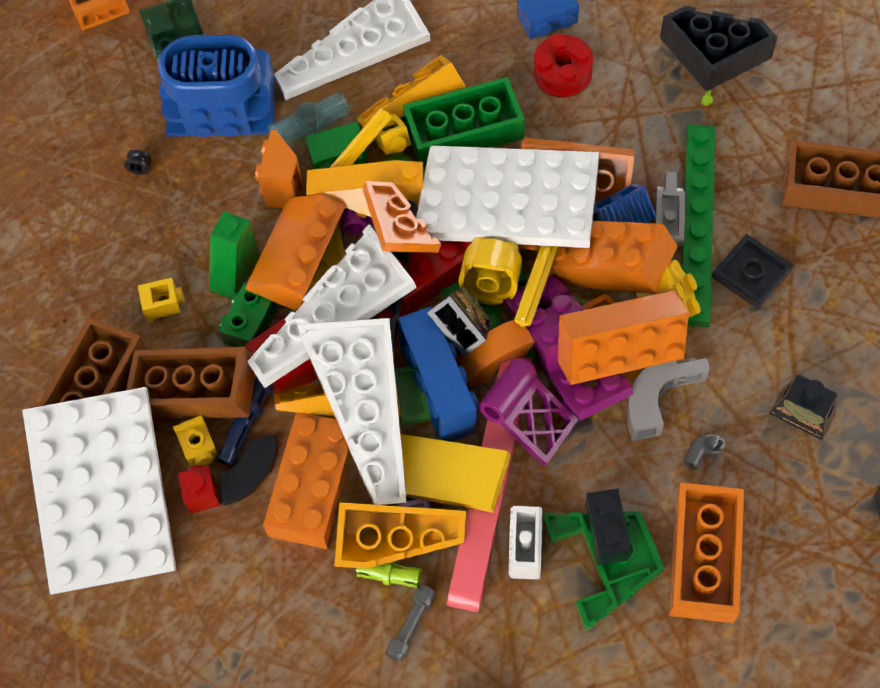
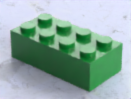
[402,77,525,167]

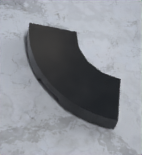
[219,435,278,506]

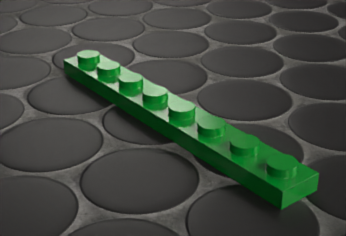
[681,124,715,327]

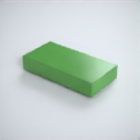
[394,366,431,426]

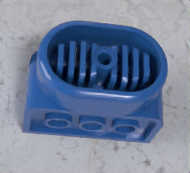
[158,34,276,137]

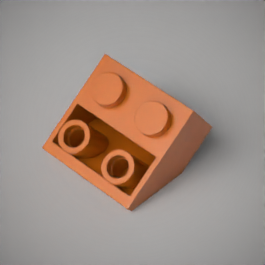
[255,129,304,209]

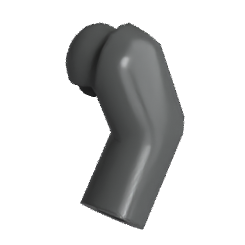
[683,434,726,470]

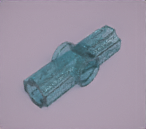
[267,92,350,144]

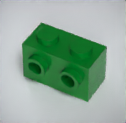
[219,282,279,348]

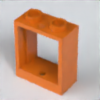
[68,0,130,31]

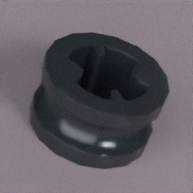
[124,150,152,175]

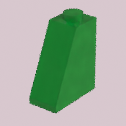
[209,211,260,299]

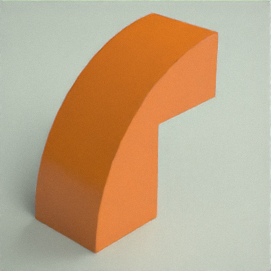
[455,319,535,388]

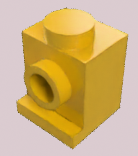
[375,113,412,155]
[138,278,185,323]
[173,415,218,467]

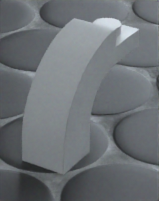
[626,358,710,442]

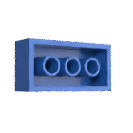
[398,306,479,442]

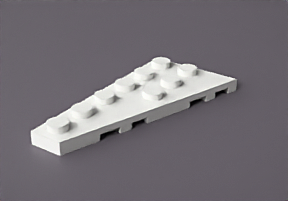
[274,0,430,100]
[247,225,417,388]
[296,318,407,505]

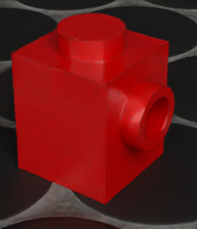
[178,465,221,514]

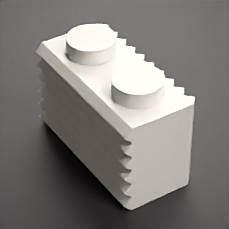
[508,506,542,579]

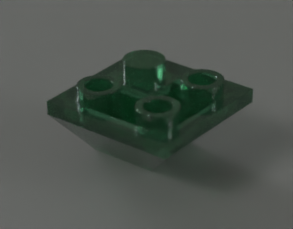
[138,0,204,62]

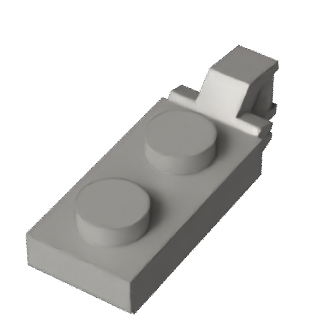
[655,172,685,247]

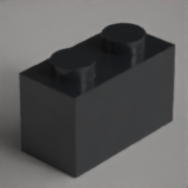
[585,488,631,565]

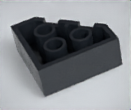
[660,6,778,92]

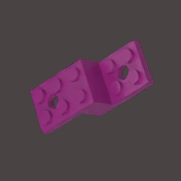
[504,274,633,421]

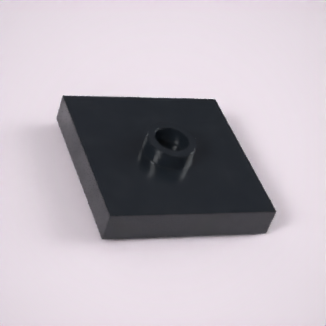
[712,234,794,310]

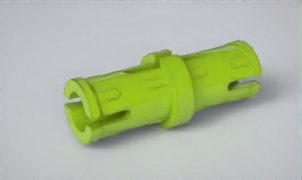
[356,561,422,589]

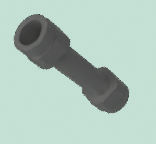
[385,585,437,663]

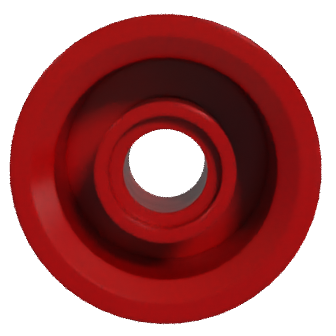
[534,34,593,98]

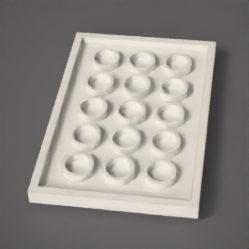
[416,146,599,248]
[22,387,177,595]

